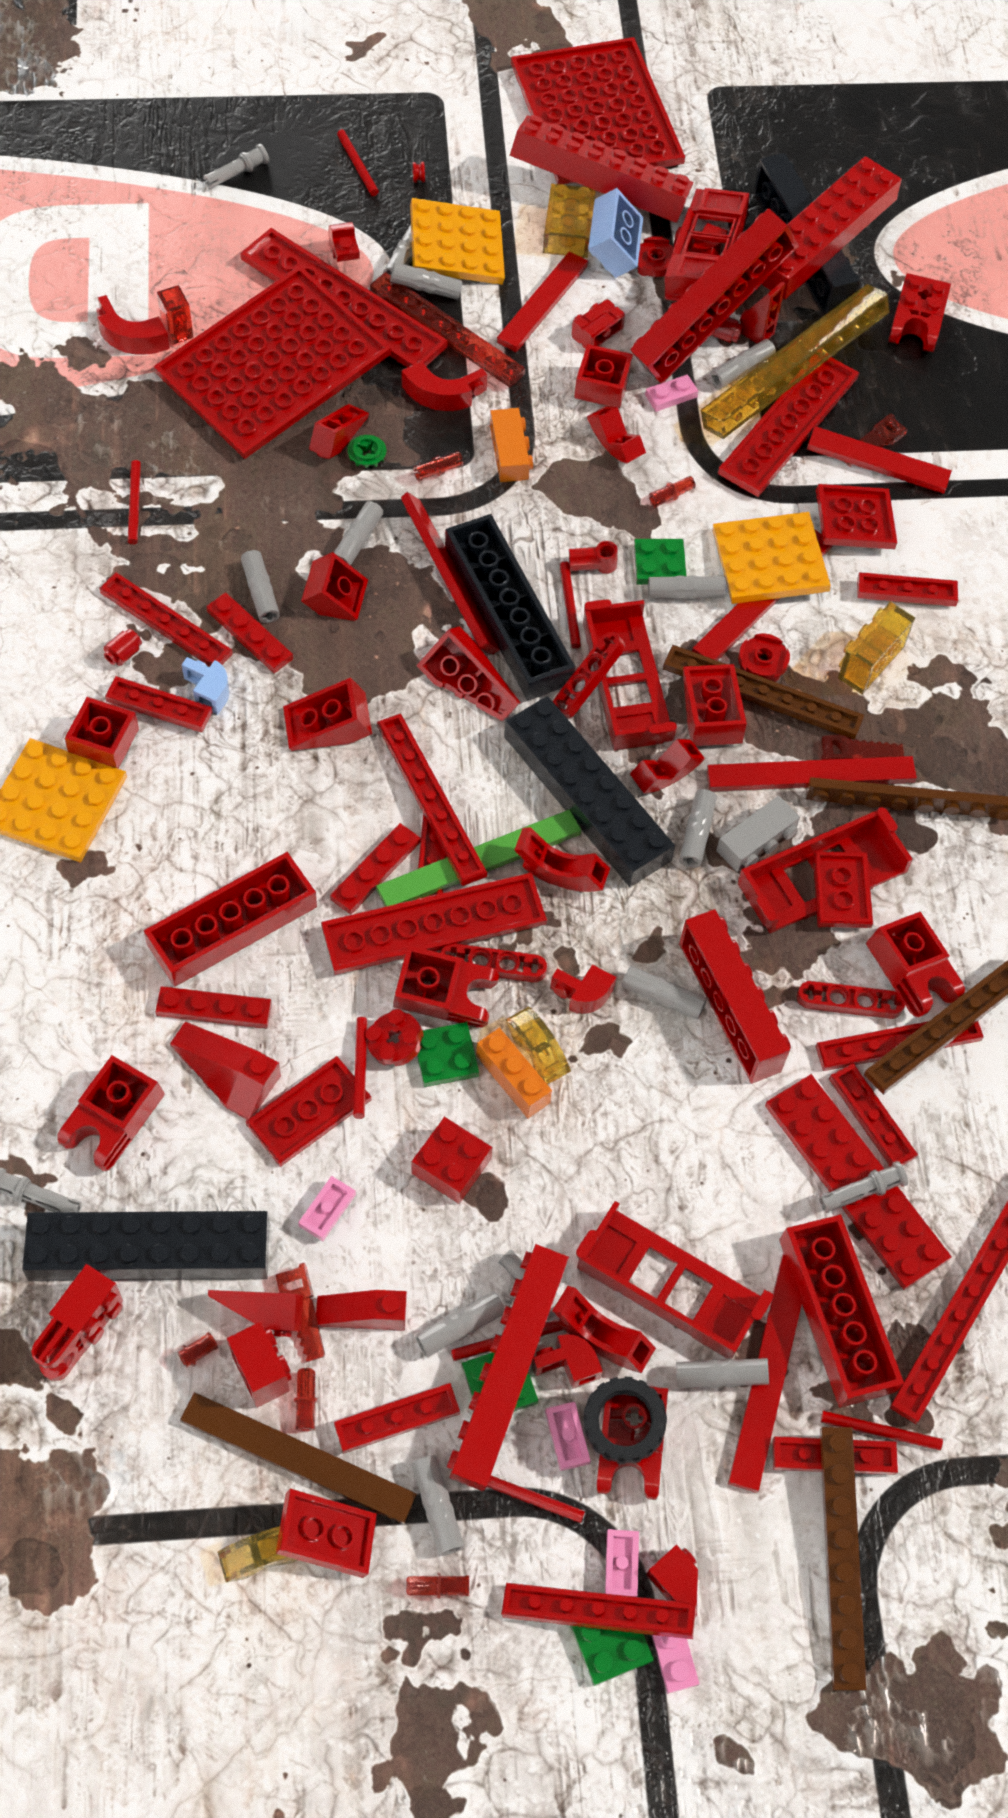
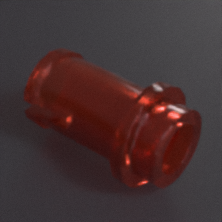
[177,1332,219,1368]

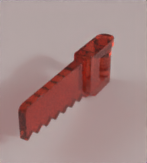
[843,413,908,467]
[821,735,904,760]
[276,1262,325,1362]

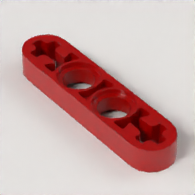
[553,632,625,719]
[441,943,547,983]
[796,981,905,1019]

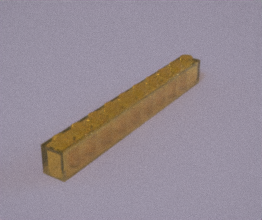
[700,284,889,439]

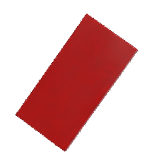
[245,1056,372,1167]

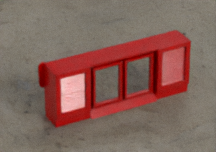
[665,188,749,301]
[583,599,677,751]
[737,807,913,934]
[576,1201,773,1359]

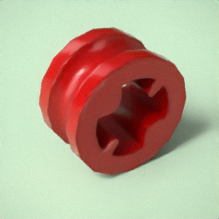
[412,162,425,183]

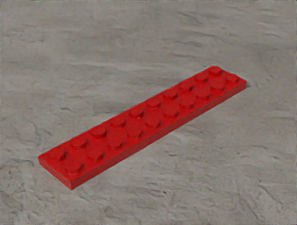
[240,228,448,368]

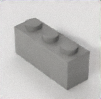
[716,796,800,873]

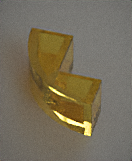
[505,1006,571,1085]
[217,1526,298,1583]

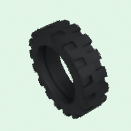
[583,1376,667,1464]

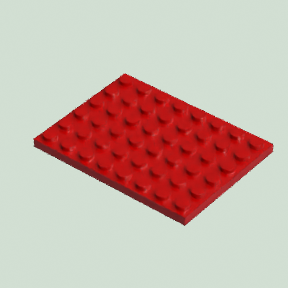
[511,37,685,185]
[153,265,391,459]

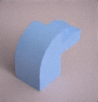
[182,657,229,715]

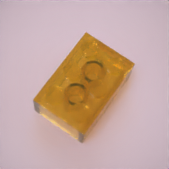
[543,183,596,258]
[838,601,915,695]

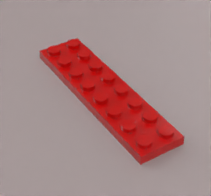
[718,351,859,497]
[321,872,547,975]
[765,1074,952,1290]

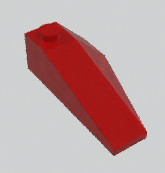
[416,626,521,721]
[170,1021,281,1120]

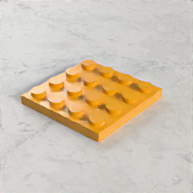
[410,198,505,285]
[712,512,831,604]
[0,738,127,863]

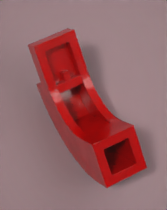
[96,295,170,355]
[402,361,487,411]
[514,827,610,892]
[552,1286,656,1373]

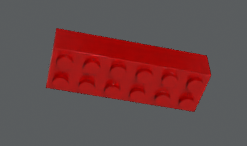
[143,851,317,987]
[679,909,791,1084]
[779,1214,904,1408]

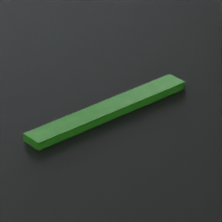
[376,810,581,907]

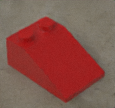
[683,664,747,746]
[283,677,372,751]

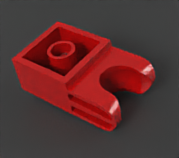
[888,273,951,352]
[865,911,965,1017]
[393,945,499,1028]
[57,1055,165,1171]
[31,1264,123,1381]
[597,1386,668,1500]

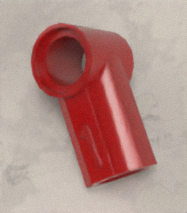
[569,541,618,574]

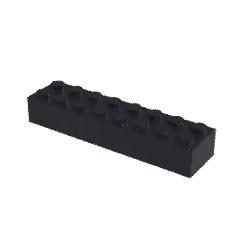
[754,153,860,320]
[445,514,576,701]
[504,696,675,887]
[22,1211,270,1281]

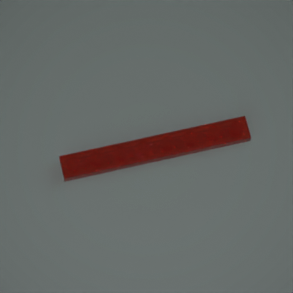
[370,272,525,388]

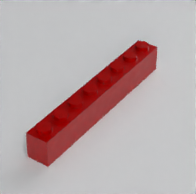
[447,1244,569,1492]

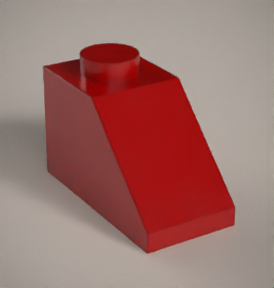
[646,1544,698,1616]

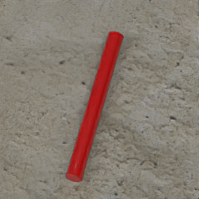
[337,129,379,196]
[128,460,141,545]
[559,561,581,649]
[353,1017,367,1119]
[450,1319,564,1362]
[820,1410,943,1451]
[487,1475,585,1523]

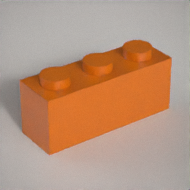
[490,408,533,482]
[476,1027,552,1119]

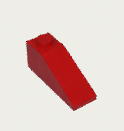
[740,282,785,344]
[309,404,369,459]
[208,1290,304,1337]
[315,1290,407,1331]

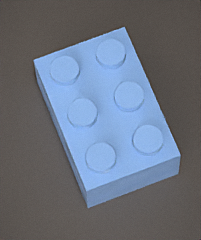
[588,188,643,278]

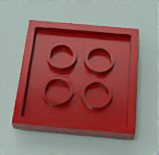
[816,484,898,550]

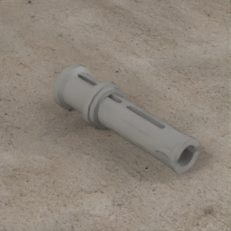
[203,144,269,189]
[819,1161,908,1213]
[0,1168,82,1212]

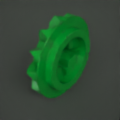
[348,435,387,469]

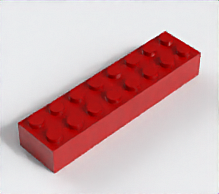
[509,115,694,223]
[762,156,902,300]
[630,208,799,384]

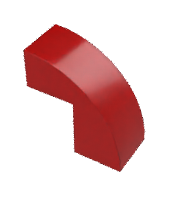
[587,406,646,463]
[630,739,706,794]

